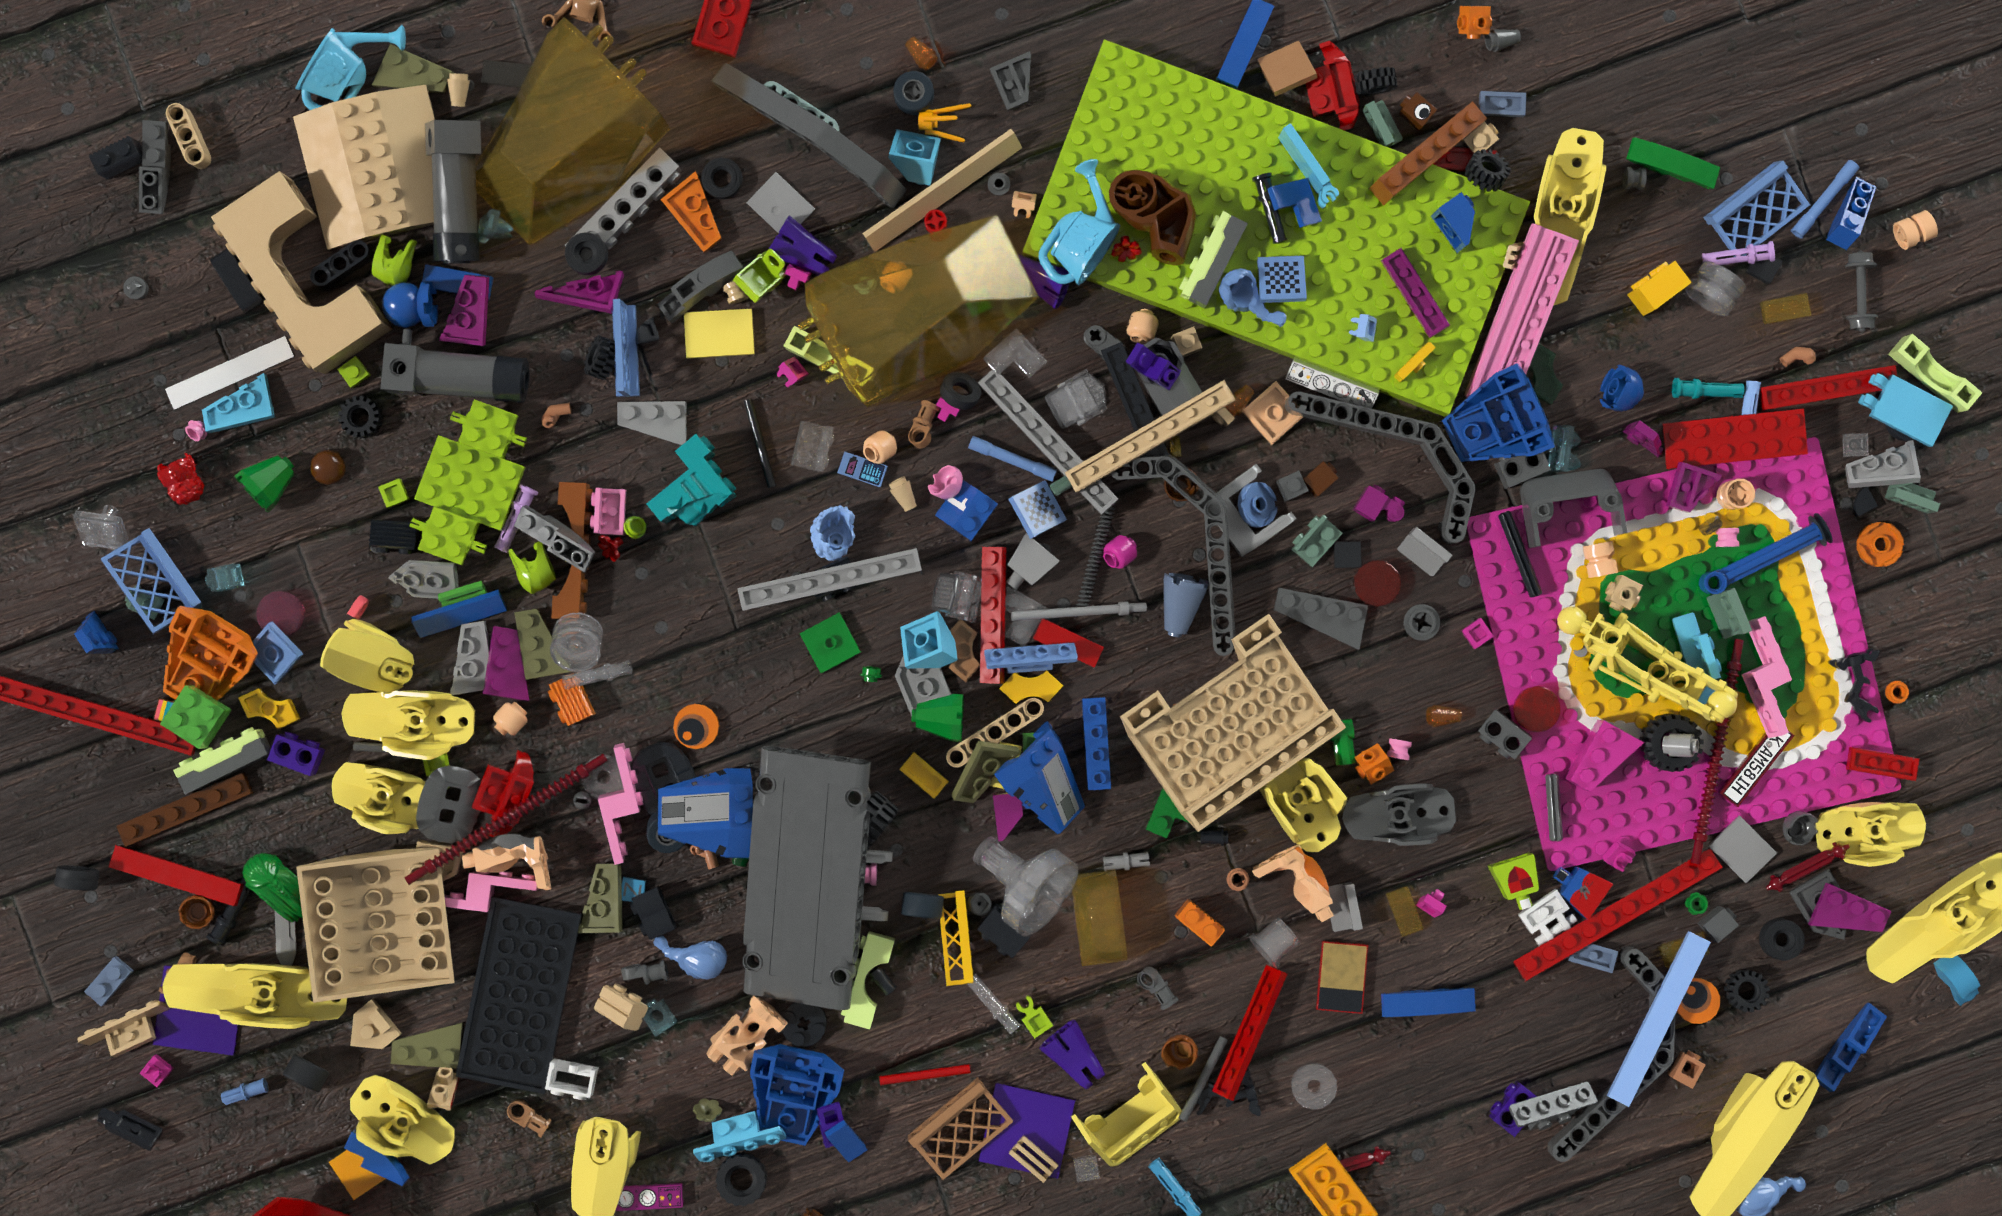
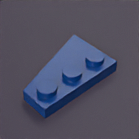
[74,611,119,654]

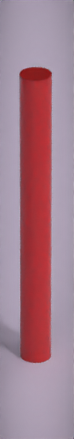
[879,1064,971,1085]

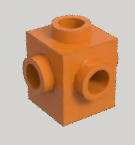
[1457,6,1492,39]
[1354,743,1394,785]

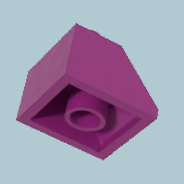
[993,791,1026,841]

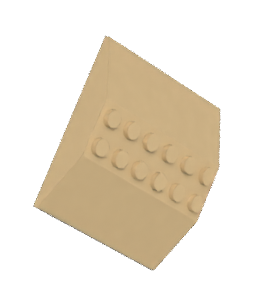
[293,85,435,250]
[296,848,454,1003]

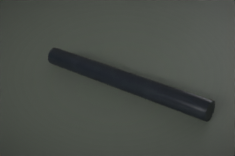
[743,399,776,488]

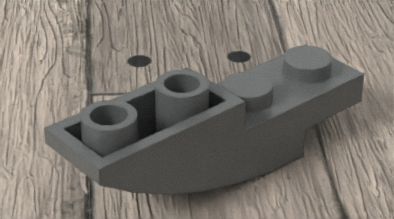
[139,120,171,214]
[657,251,744,323]
[514,505,595,572]

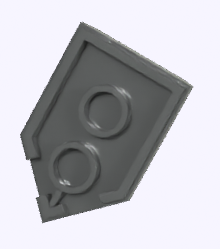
[1789,869,1847,940]

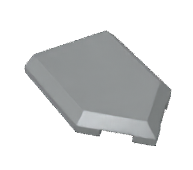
[388,560,459,599]
[895,655,952,717]

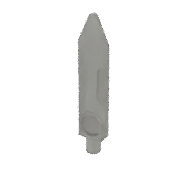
[275,911,297,966]

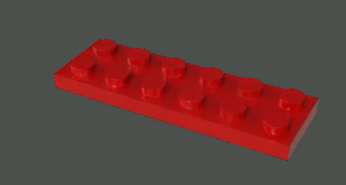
[1662,409,1808,469]

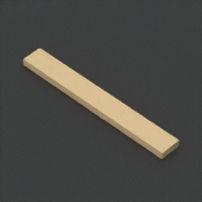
[862,129,1022,252]
[1065,380,1236,493]

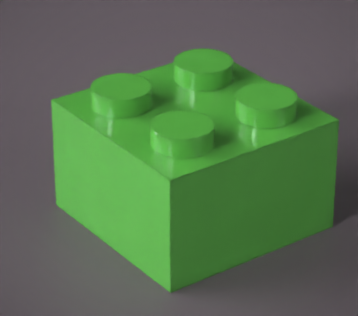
[160,685,232,749]

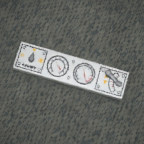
[1286,357,1379,409]

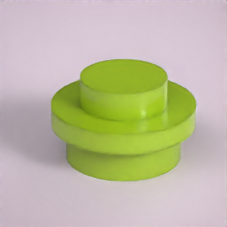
[624,516,646,539]

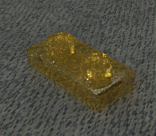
[1760,293,1811,325]

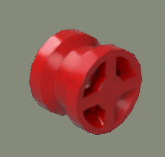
[924,209,947,235]

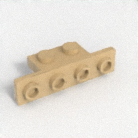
[77,1000,170,1057]

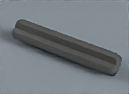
[1545,773,1563,841]

